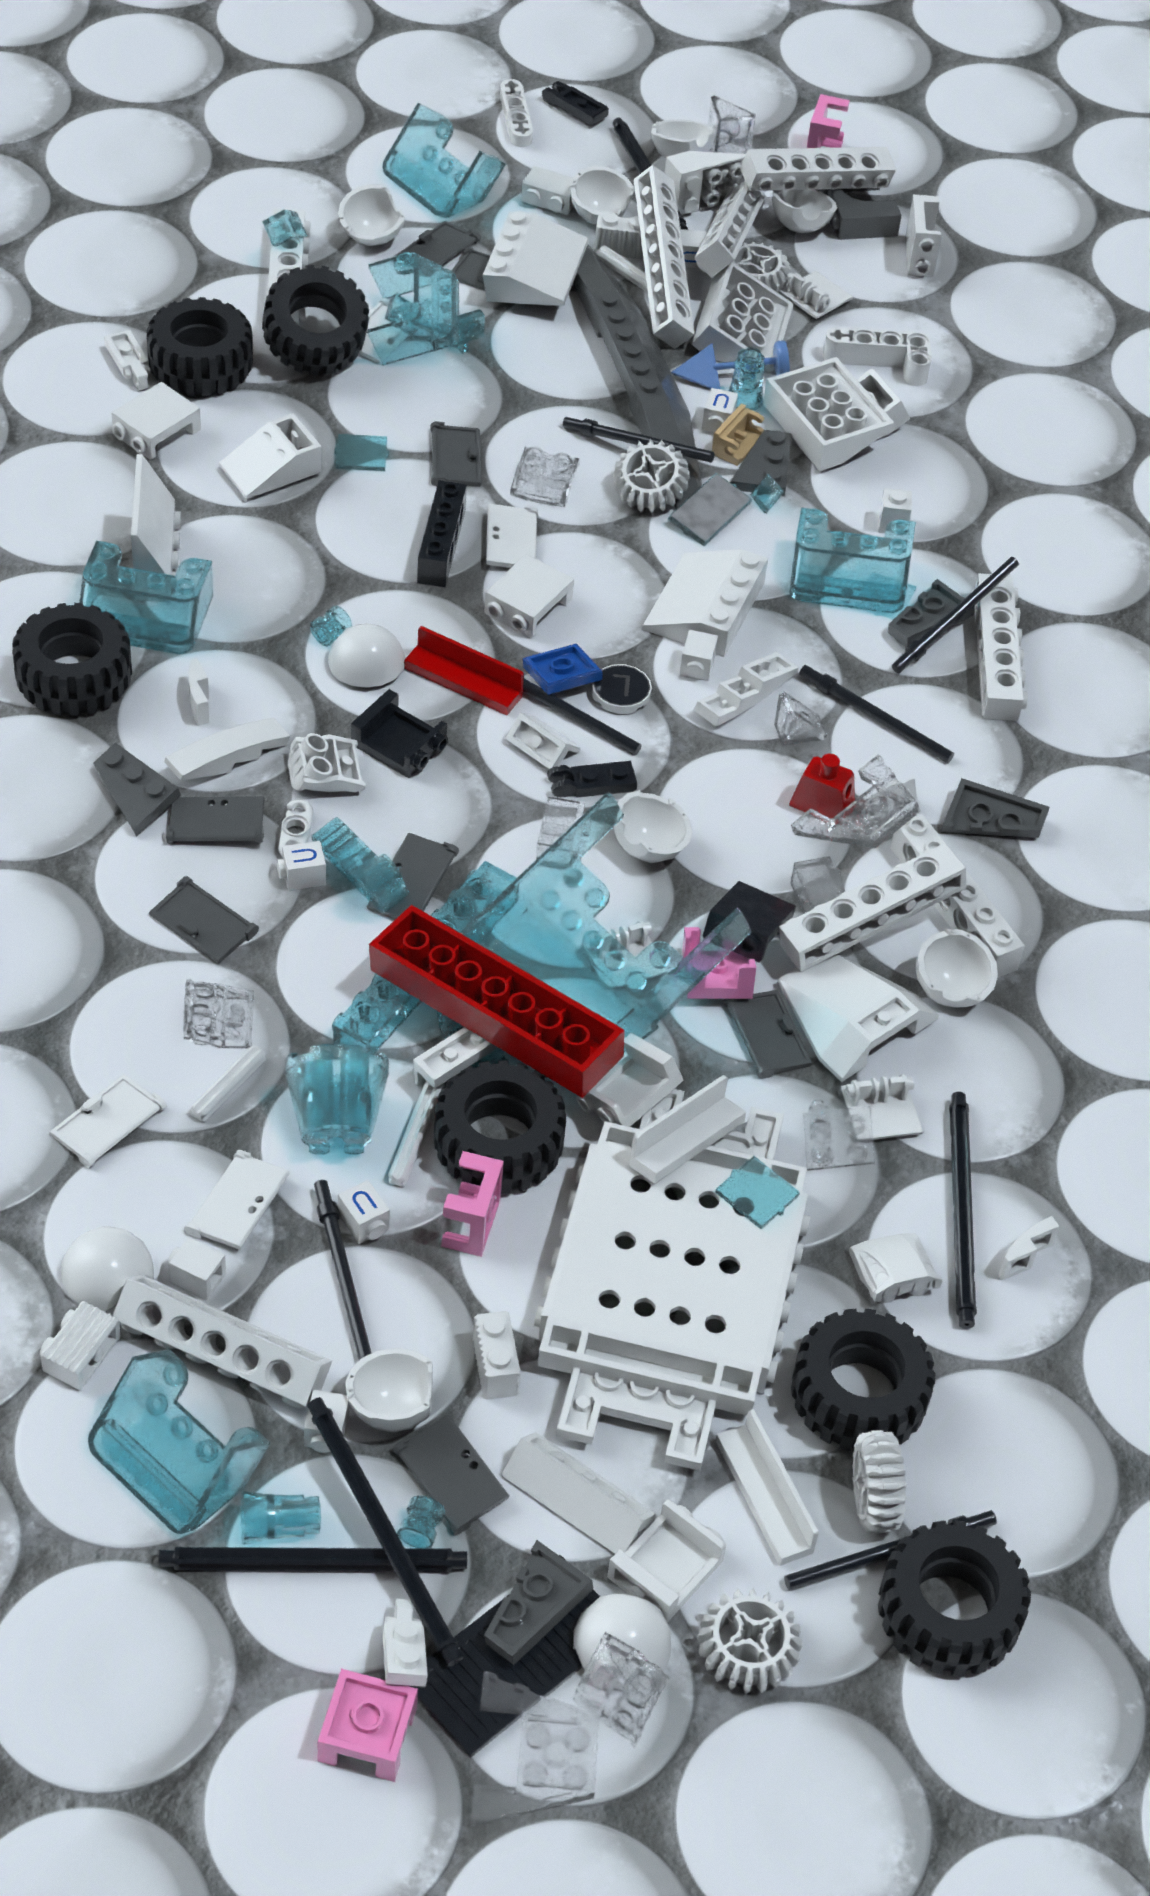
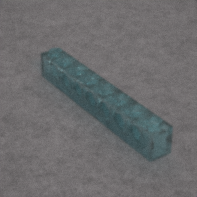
[332,861,517,1064]

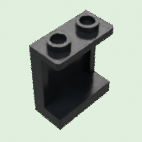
[351,689,448,778]
[702,881,796,963]

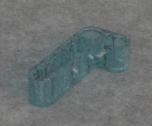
[311,817,409,914]

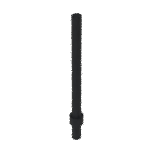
[563,417,715,463]
[891,557,1019,674]
[799,664,954,763]
[523,679,642,755]
[314,1180,372,1360]
[784,1510,997,1590]

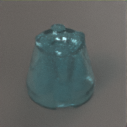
[285,1044,389,1155]

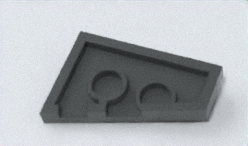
[730,430,791,496]
[888,579,975,647]
[93,742,181,837]
[941,778,1050,838]
[484,1540,594,1665]

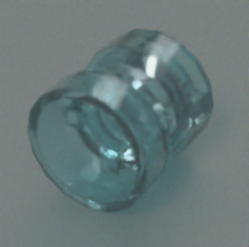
[310,606,352,646]
[397,1495,445,1548]

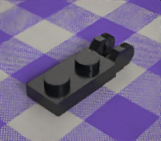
[541,81,609,126]
[547,760,637,798]

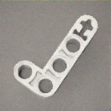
[823,327,932,386]

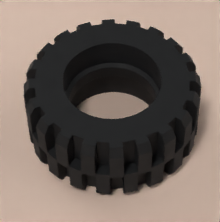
[262,265,369,375]
[147,297,253,397]
[12,603,132,717]
[434,1060,566,1194]
[791,1308,936,1451]
[878,1520,1031,1677]

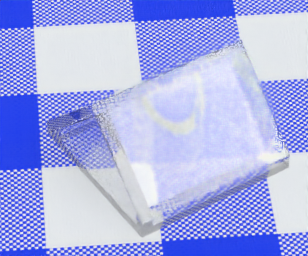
[708,95,756,154]

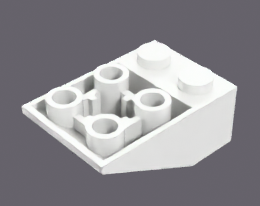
[665,151,746,215]
[219,413,322,499]

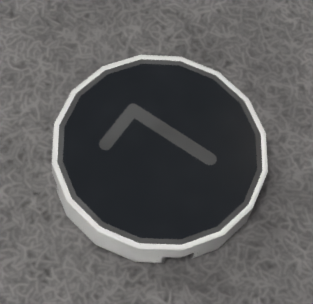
[591,664,652,714]

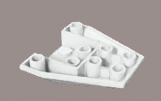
[778,954,939,1082]

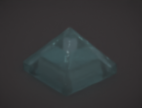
[750,474,785,513]

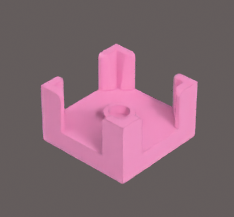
[807,94,850,148]
[682,927,756,999]
[441,1151,504,1257]
[318,1669,418,1782]

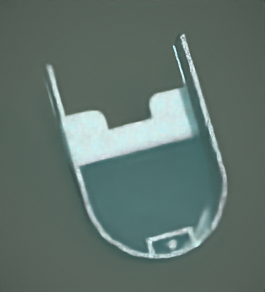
[437,792,751,1082]

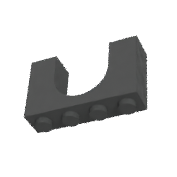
[819,188,902,240]

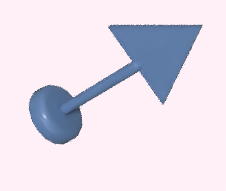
[671,340,790,390]

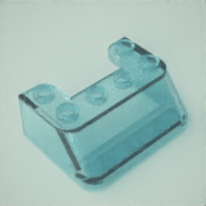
[382,103,506,218]
[789,507,916,613]
[79,541,214,654]
[88,1349,271,1534]

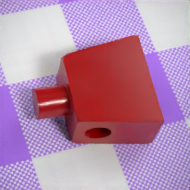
[789,753,855,827]

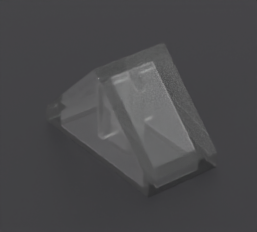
[774,691,828,746]

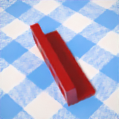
[404,626,524,715]

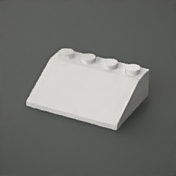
[483,211,588,306]
[691,262,794,373]
[763,357,894,471]
[131,454,181,602]
[642,549,768,657]

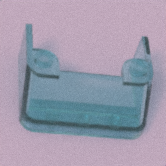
[367,252,460,366]

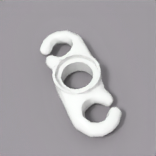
[278,799,313,856]

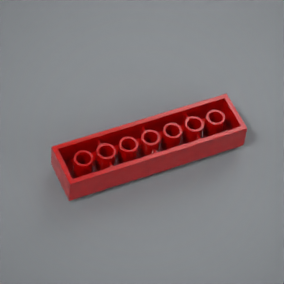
[369,905,625,1098]

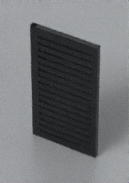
[410,1555,600,1758]

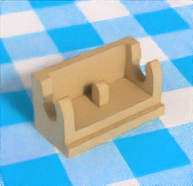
[712,403,764,466]

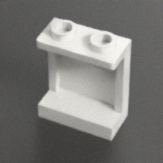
[905,195,942,277]
[111,382,201,460]
[484,554,574,638]
[576,1033,684,1127]
[607,1499,726,1623]

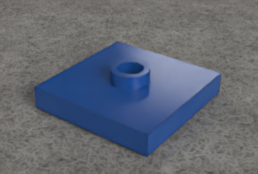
[523,644,602,695]

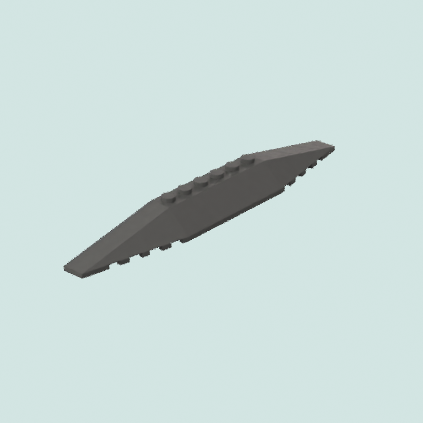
[573,245,702,510]

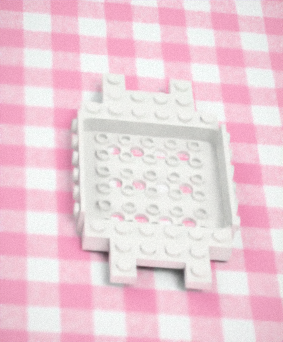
[534,1089,811,1471]

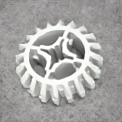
[733,241,790,293]
[613,439,690,513]
[852,1430,907,1533]
[697,1588,803,1694]

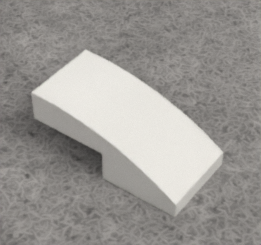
[188,657,209,726]
[998,1216,1059,1280]

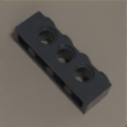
[417,480,467,588]

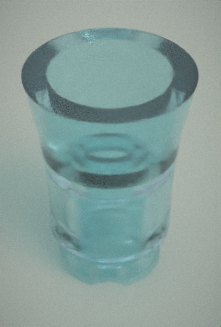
[728,347,765,410]
[240,1491,321,1545]

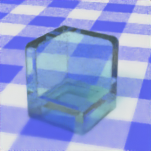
[262,209,307,247]

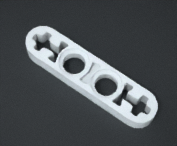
[500,79,533,147]

